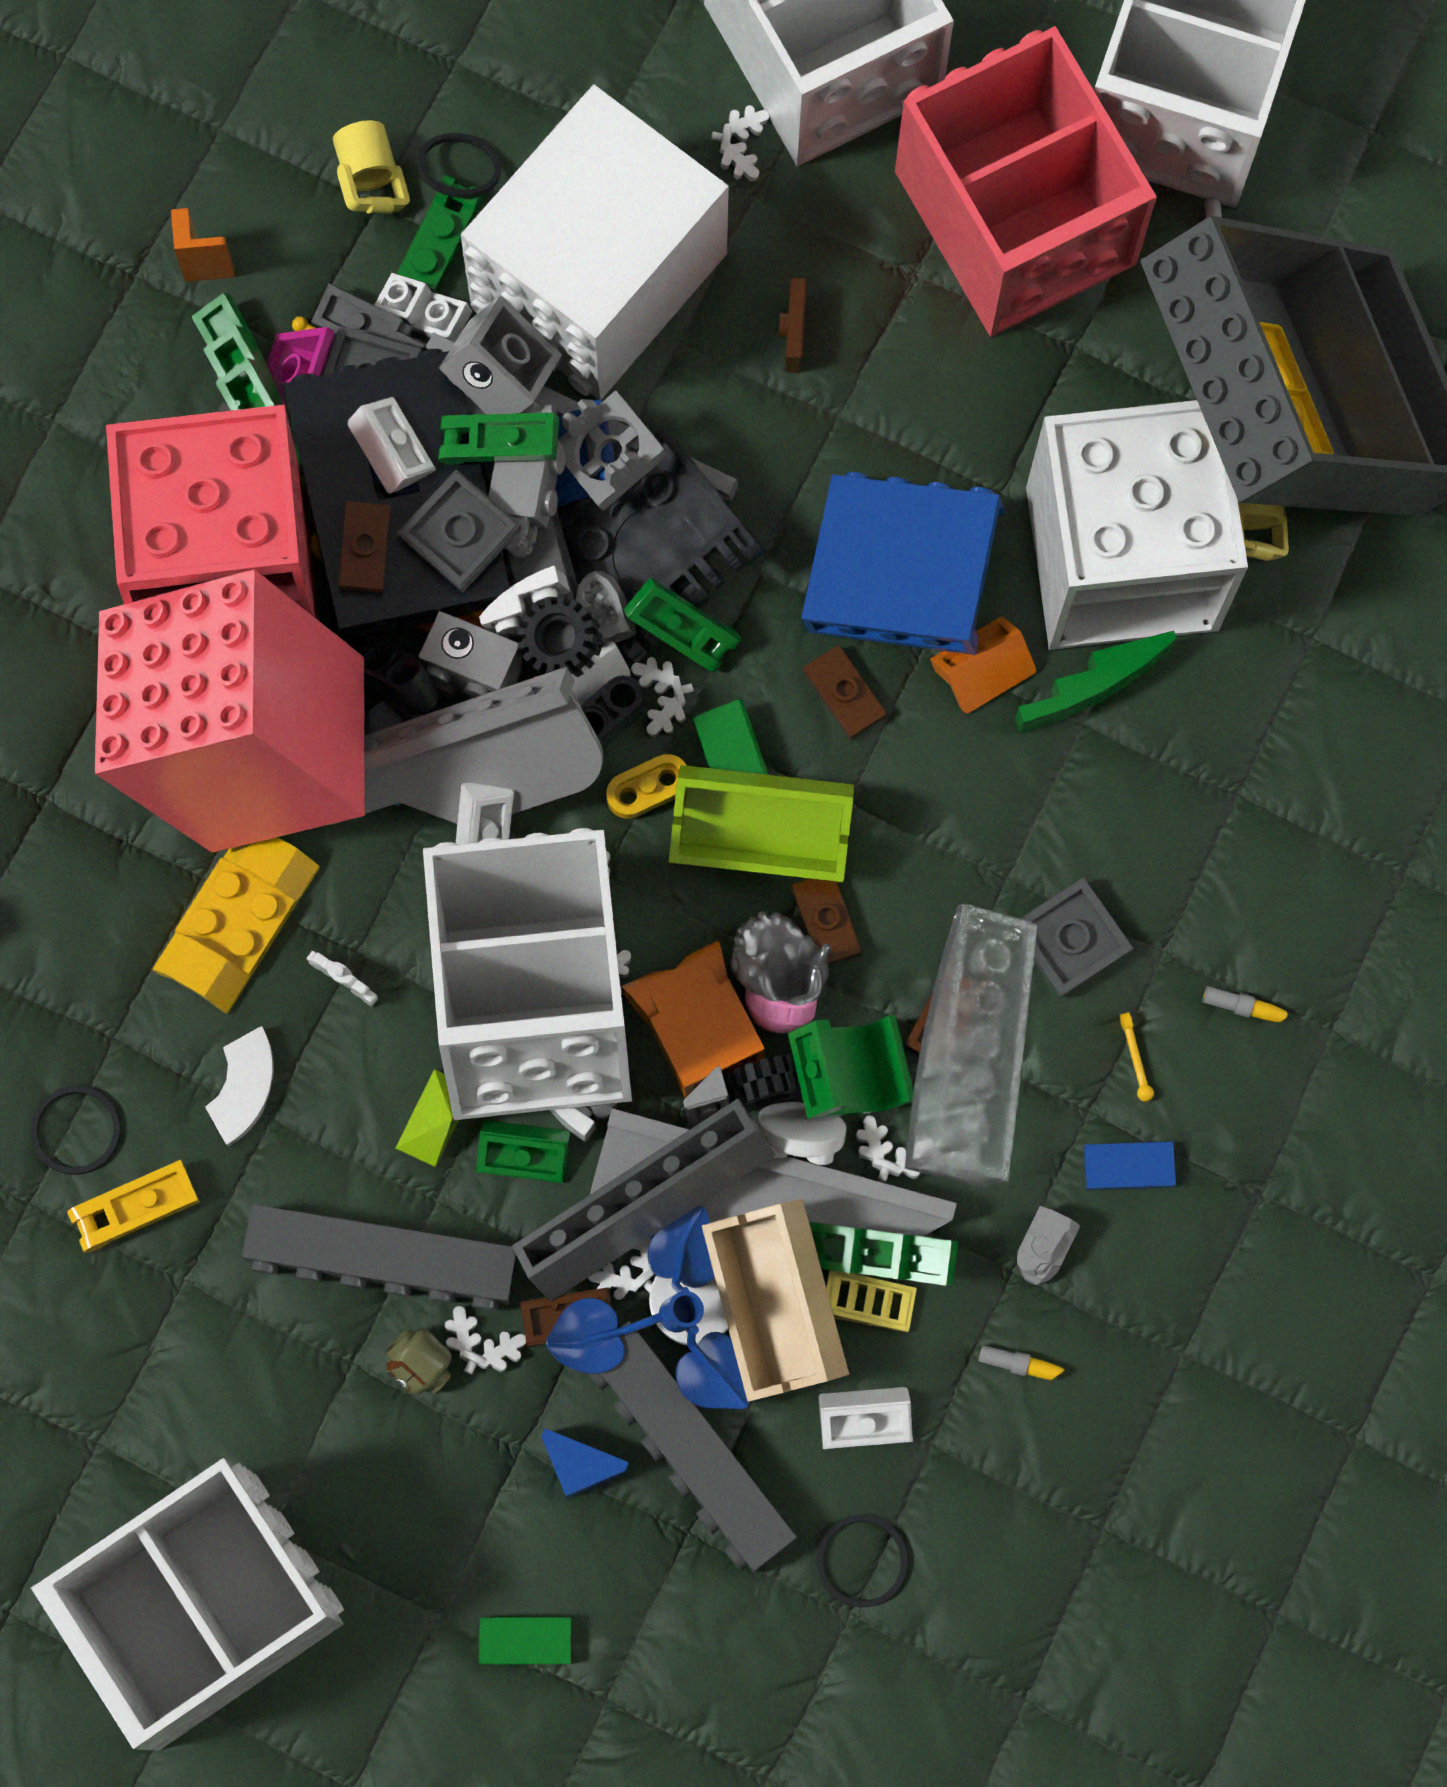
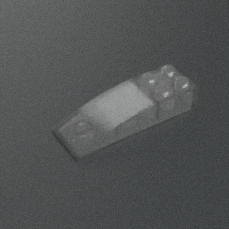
[904,903,1038,1188]

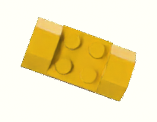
[152,837,320,1015]

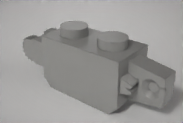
[488,402,566,559]

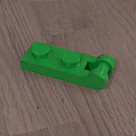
[397,174,484,293]
[438,412,559,465]
[623,577,742,673]

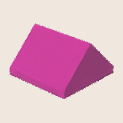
[266,327,335,423]

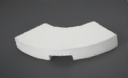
[205,1026,274,1147]

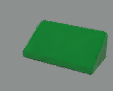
[693,699,768,775]
[476,1120,571,1183]

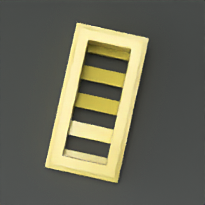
[826,1270,917,1333]

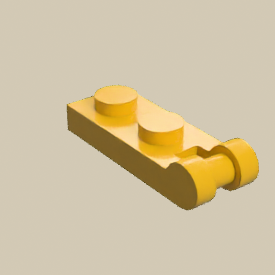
[67,1160,200,1253]

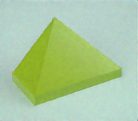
[396,1069,459,1168]

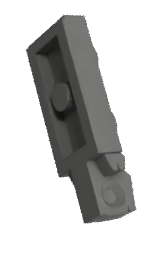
[311,283,427,352]

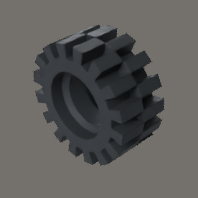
[517,596,603,677]
[723,1054,802,1112]

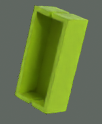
[669,765,854,882]

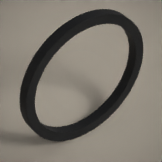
[417,133,501,198]
[31,1086,121,1175]
[816,1515,908,1608]

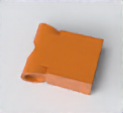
[620,940,765,1098]

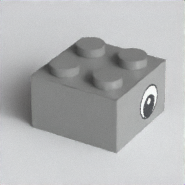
[439,295,562,414]
[418,611,523,700]

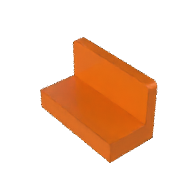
[171,208,235,282]
[930,616,1036,714]

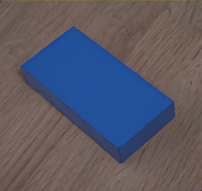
[1083,1142,1176,1191]

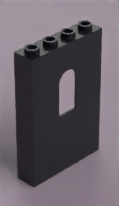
[283,349,510,640]

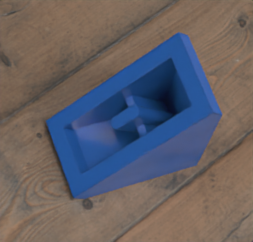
[541,1428,629,1499]

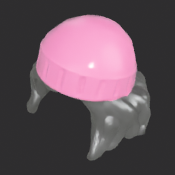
[730,911,832,1033]

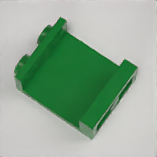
[788,1015,915,1119]

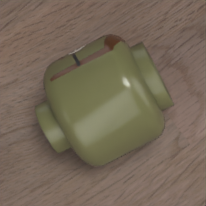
[384,1328,452,1395]

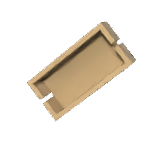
[701,1199,849,1402]

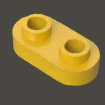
[606,754,687,819]

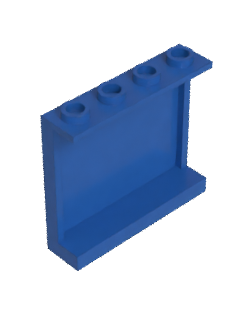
[801,472,1005,655]

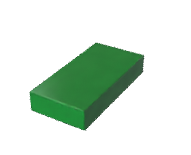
[479,1617,571,1665]

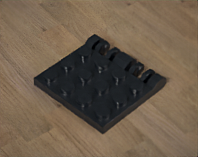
[559,427,766,663]

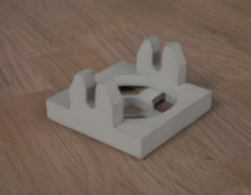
[558,390,669,511]

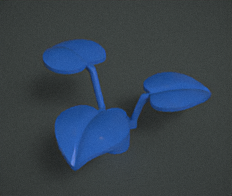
[546,1206,749,1409]

